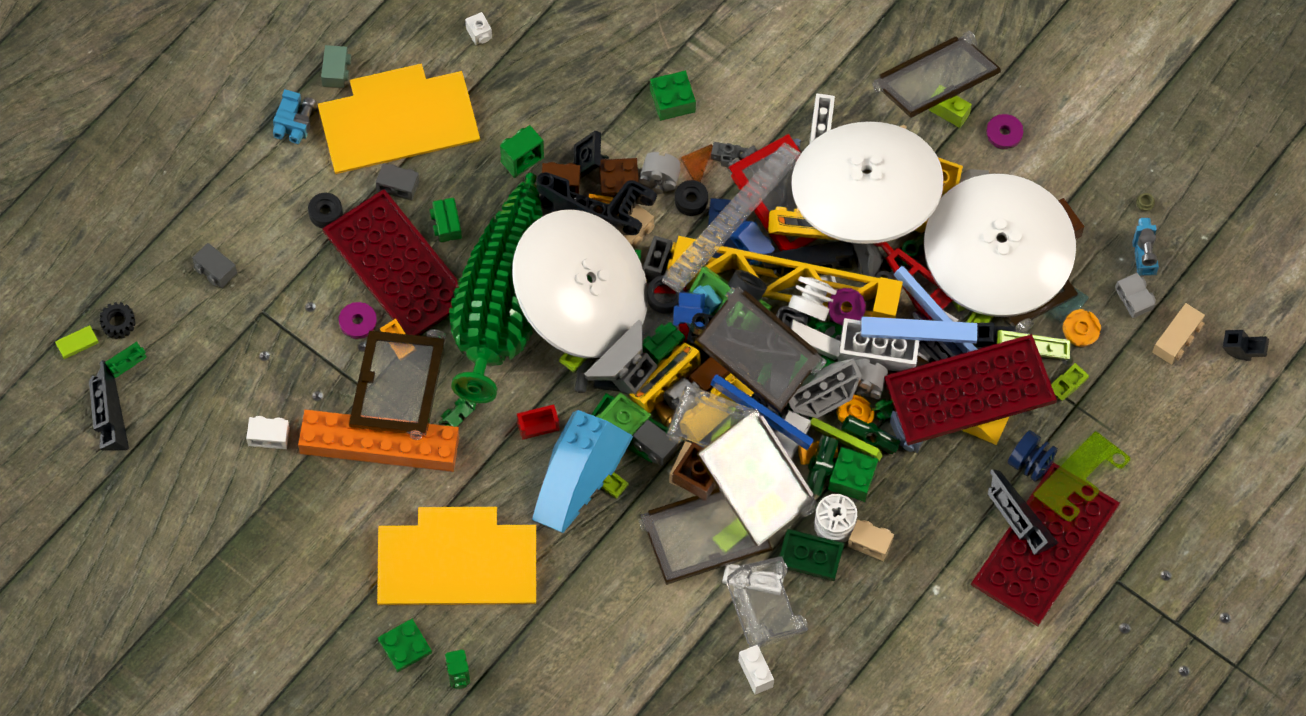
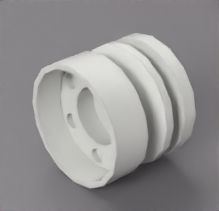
[788,276,837,321]
[814,494,857,543]

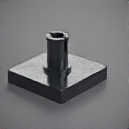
[574,131,609,179]

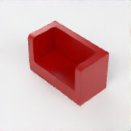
[517,404,559,440]

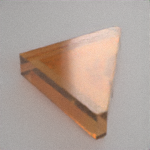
[681,144,713,182]

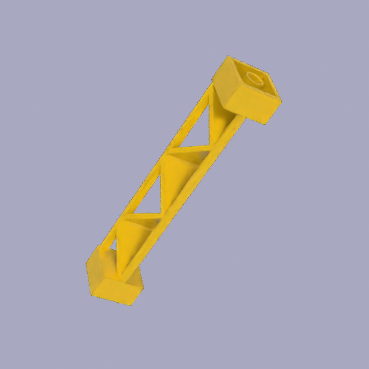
[667,236,903,318]

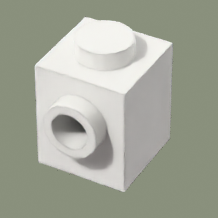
[465,12,492,45]

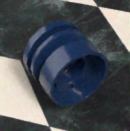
[1008,430,1058,482]

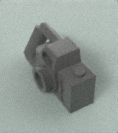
[711,142,749,169]

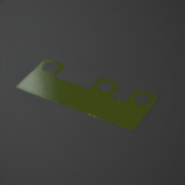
[1033,431,1130,521]

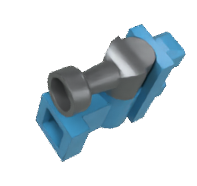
[273,89,318,144]
[1132,218,1159,276]

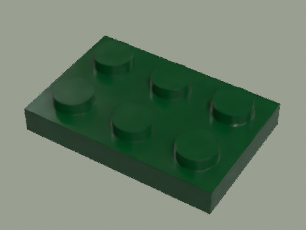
[777,529,844,581]

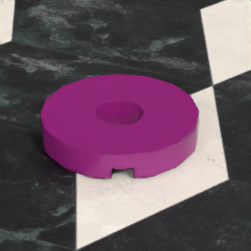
[986,114,1024,149]
[828,288,866,326]
[339,302,377,339]

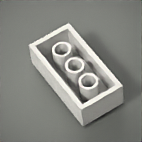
[838,318,919,372]

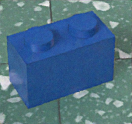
[729,221,775,265]

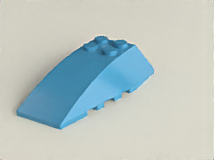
[532,410,633,533]

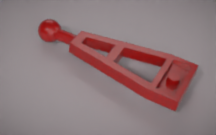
[873,242,953,320]

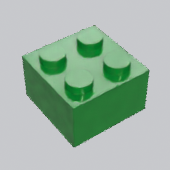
[650,70,696,121]
[500,125,544,178]
[828,447,878,502]

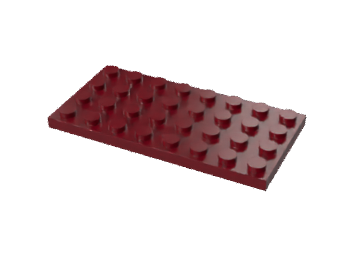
[322,189,459,336]
[884,334,1057,446]
[971,462,1120,627]

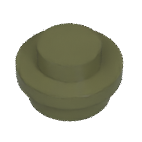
[1136,193,1155,211]

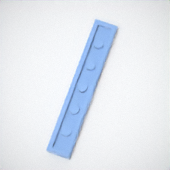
[894,266,977,353]
[861,317,977,343]

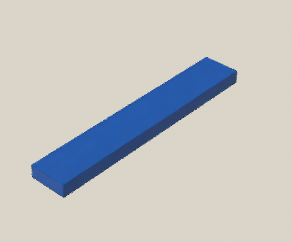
[710,374,814,450]

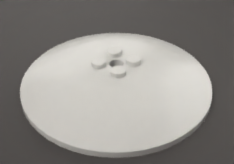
[792,122,943,244]
[924,174,1076,317]
[513,210,648,358]

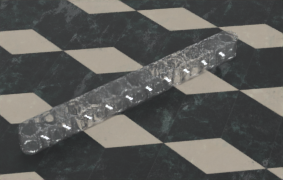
[662,143,801,293]

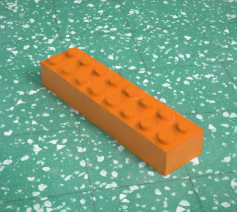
[298,409,459,472]

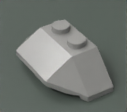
[584,320,643,380]
[788,358,862,418]

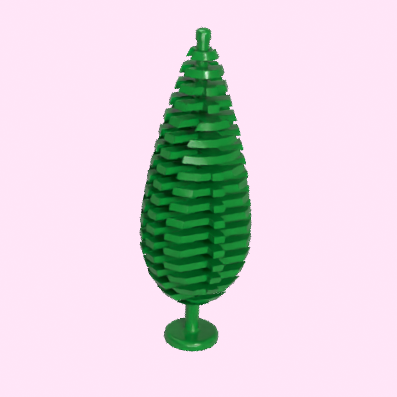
[449,173,542,403]

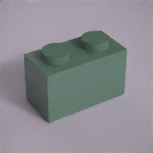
[321,45,351,88]

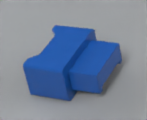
[673,292,710,327]

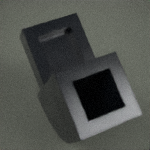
[975,323,1016,347]
[1222,330,1269,361]

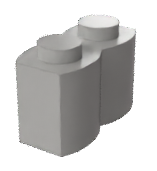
[1115,273,1156,318]

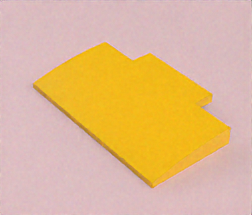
[318,64,480,174]
[377,507,536,605]

